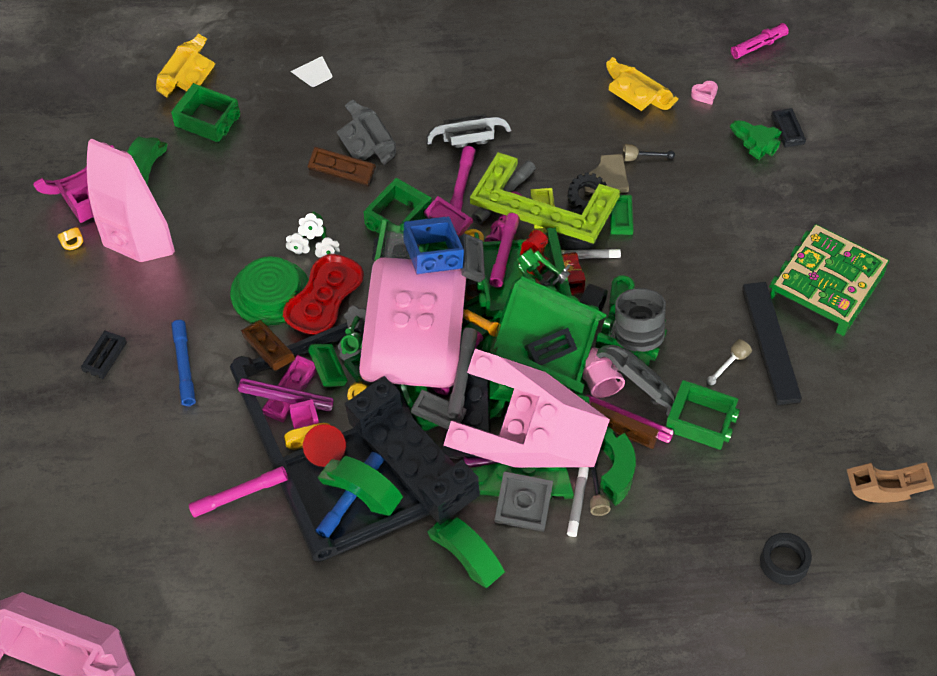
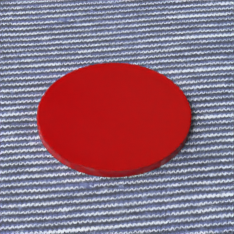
[303,424,346,467]

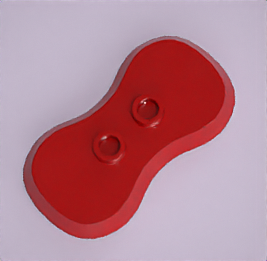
[283,254,364,335]

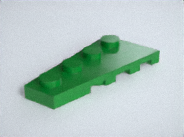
[471,463,574,499]

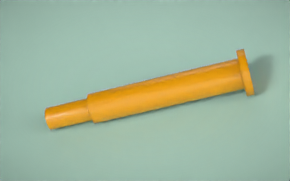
[463,309,499,336]

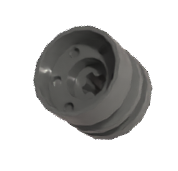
[615,288,666,352]

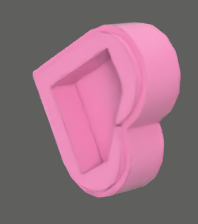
[691,81,718,105]

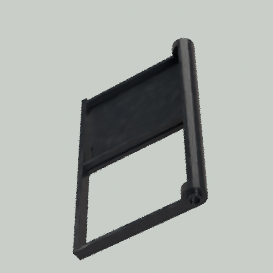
[230,322,431,561]

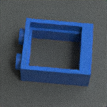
[403,216,464,274]

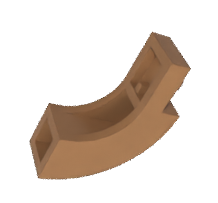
[847,462,934,503]

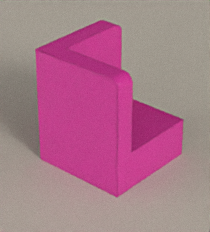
[289,399,319,429]

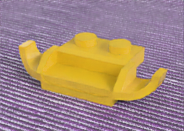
[156,33,216,98]
[606,57,679,111]

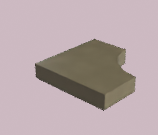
[582,154,629,196]

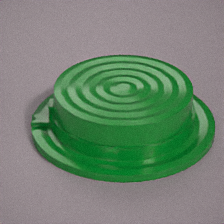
[230,256,309,326]

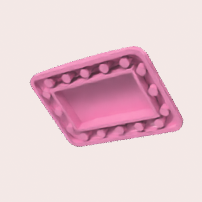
[359,257,466,388]

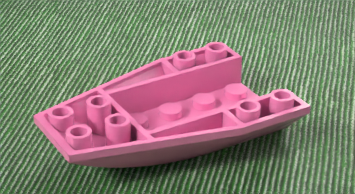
[87,139,175,262]

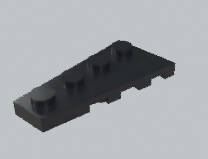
[442,374,491,460]

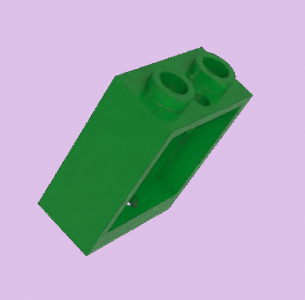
[171,83,240,143]
[363,178,432,239]
[666,380,740,450]

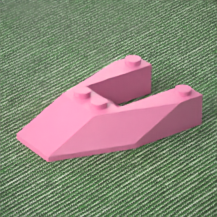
[444,349,610,467]

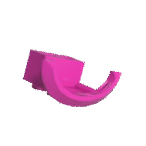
[33,145,114,223]

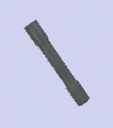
[472,160,536,225]
[447,328,478,419]

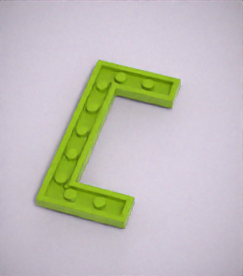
[470,152,620,244]

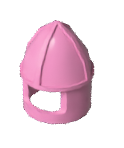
[582,347,625,398]

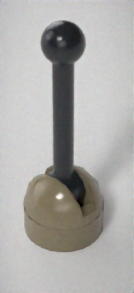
[622,144,675,161]
[589,461,611,516]

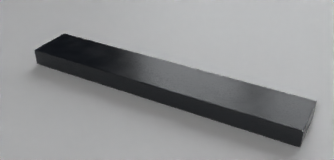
[743,282,802,405]

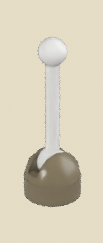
[707,339,752,385]

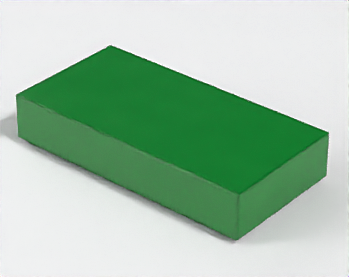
[610,195,633,235]
[308,344,348,387]

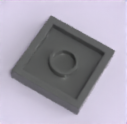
[494,472,553,532]

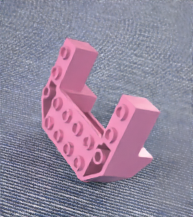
[0,592,135,676]

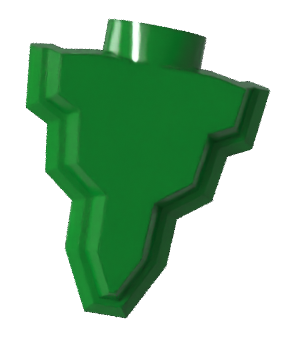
[730,120,782,160]

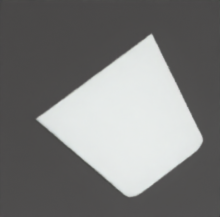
[291,56,332,87]

